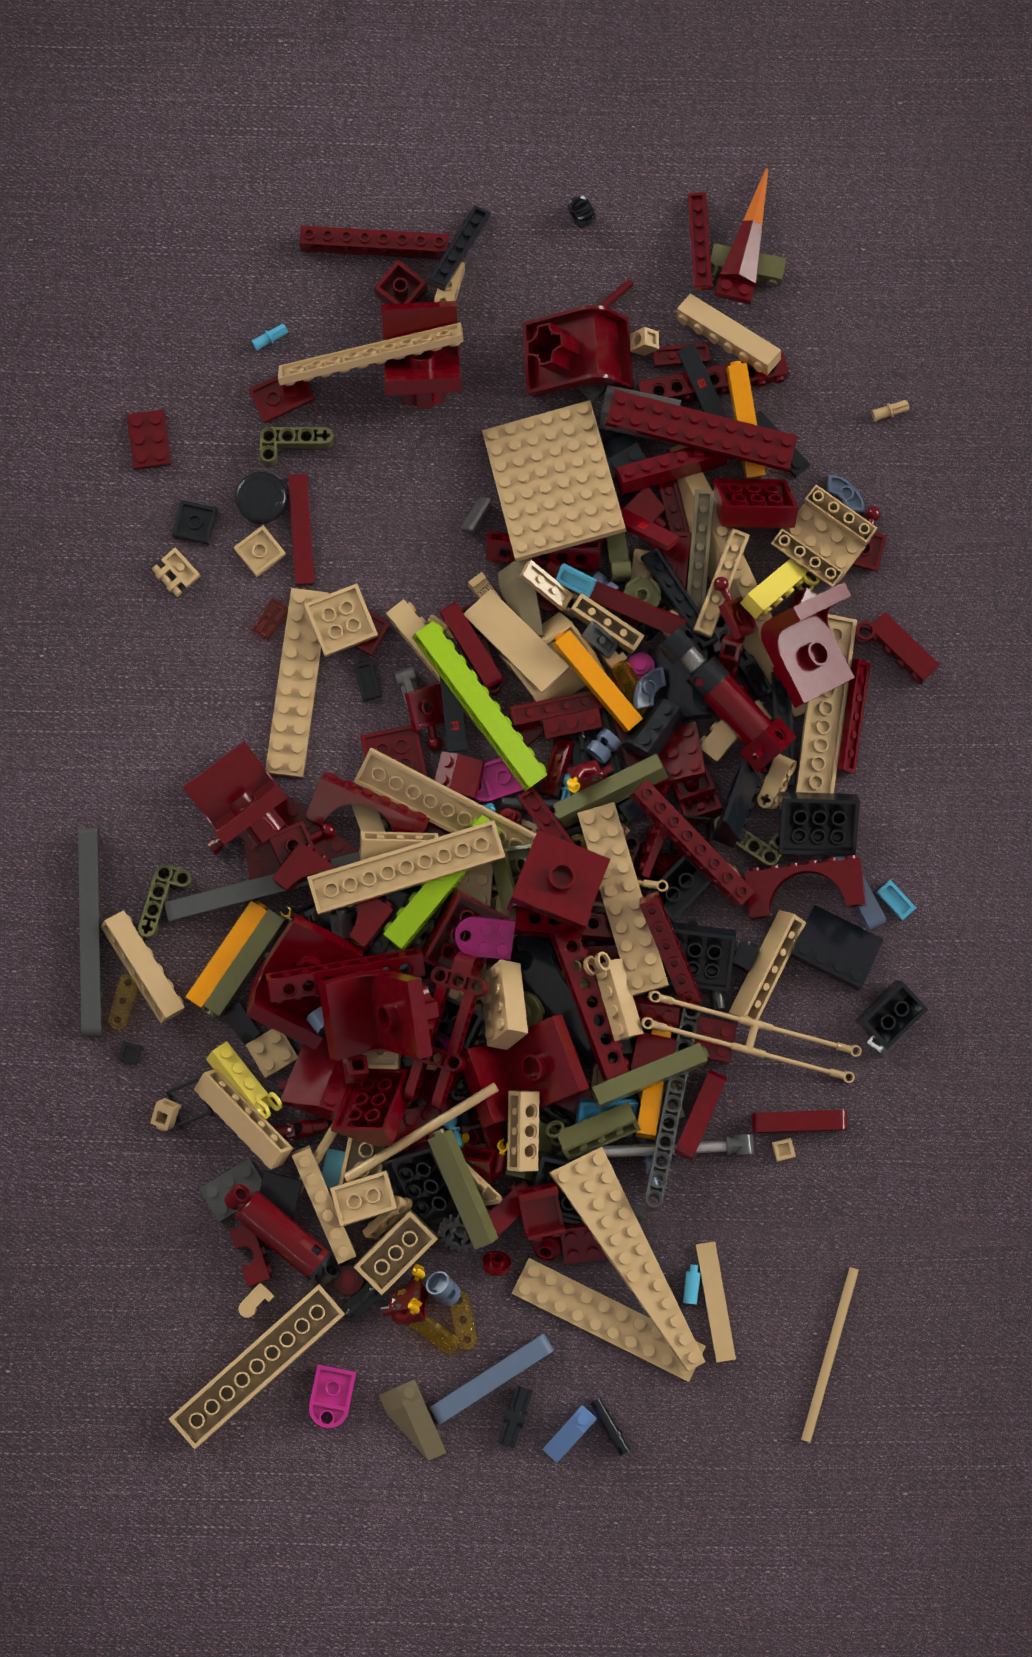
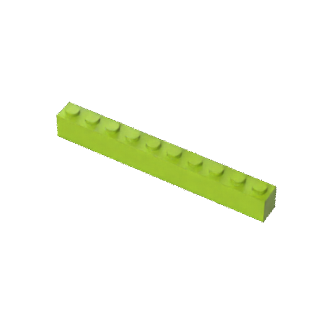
[412,621,547,792]

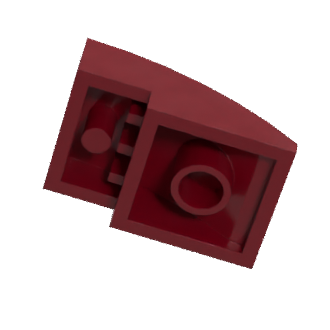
[671,762,722,825]

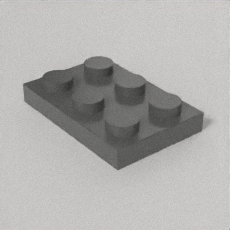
[199,1158,262,1223]

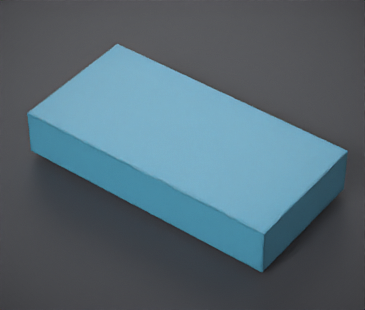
[555,563,597,598]
[876,880,916,921]
[322,1148,345,1189]

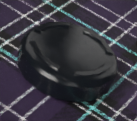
[235,472,287,524]

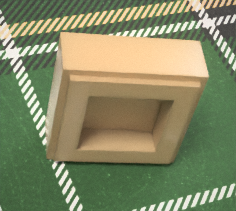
[772,1138,796,1162]

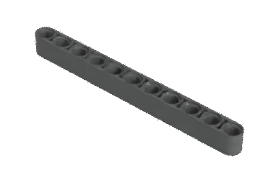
[78,827,103,1037]
[164,852,360,922]
[643,1004,700,1211]

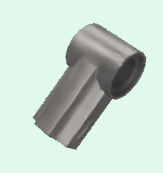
[394,667,418,705]

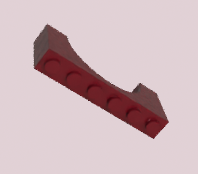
[305,772,430,833]
[272,842,394,950]
[745,855,867,920]

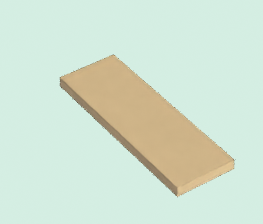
[464,589,570,694]

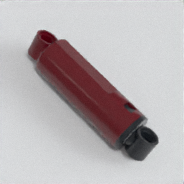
[224,1184,341,1286]

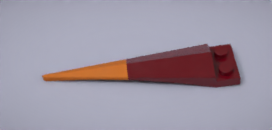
[714,168,768,305]

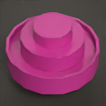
[627,652,655,681]

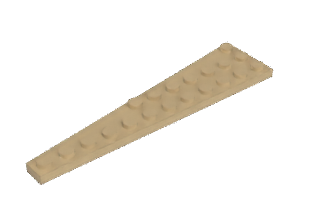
[549,1147,705,1371]

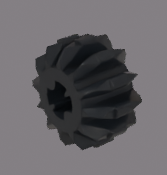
[567,195,596,228]

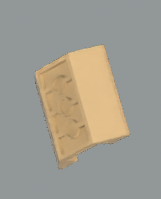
[771,485,877,588]
[499,612,605,702]

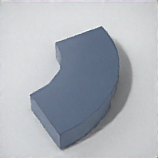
[827,474,865,514]
[633,667,666,709]

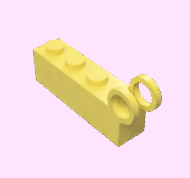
[740,558,821,619]
[206,1041,282,1119]

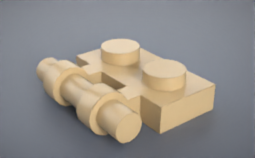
[152,547,201,597]

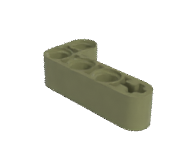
[260,427,334,467]
[606,532,632,583]
[712,816,783,868]
[138,864,193,939]

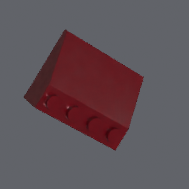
[712,478,799,529]
[421,888,510,981]
[281,1037,349,1121]
[331,1068,410,1146]

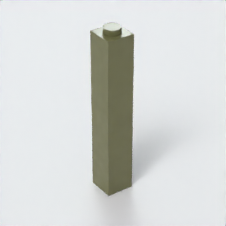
[553,753,669,828]
[203,909,286,1018]
[591,1043,709,1109]
[428,1128,499,1249]

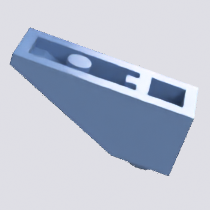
[542,1405,597,1463]

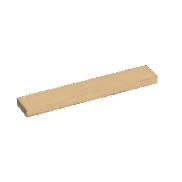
[693,528,750,639]
[696,1241,736,1363]

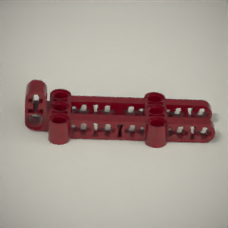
[404,952,489,1110]

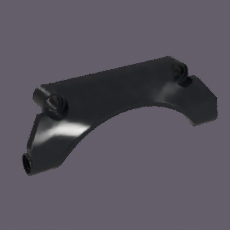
[511,917,637,1067]

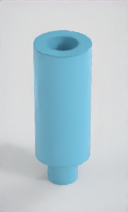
[683,1264,700,1305]

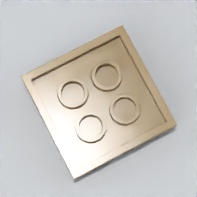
[304,583,378,657]

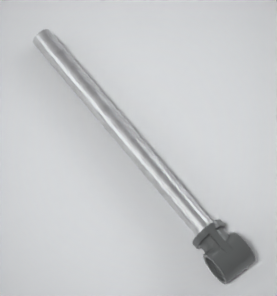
[580,1134,754,1158]

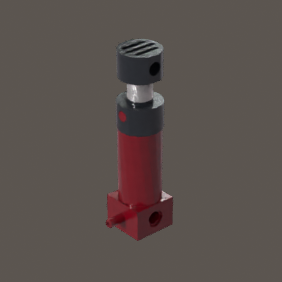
[657,624,796,772]

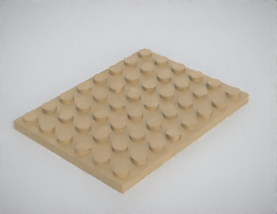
[482,400,626,562]

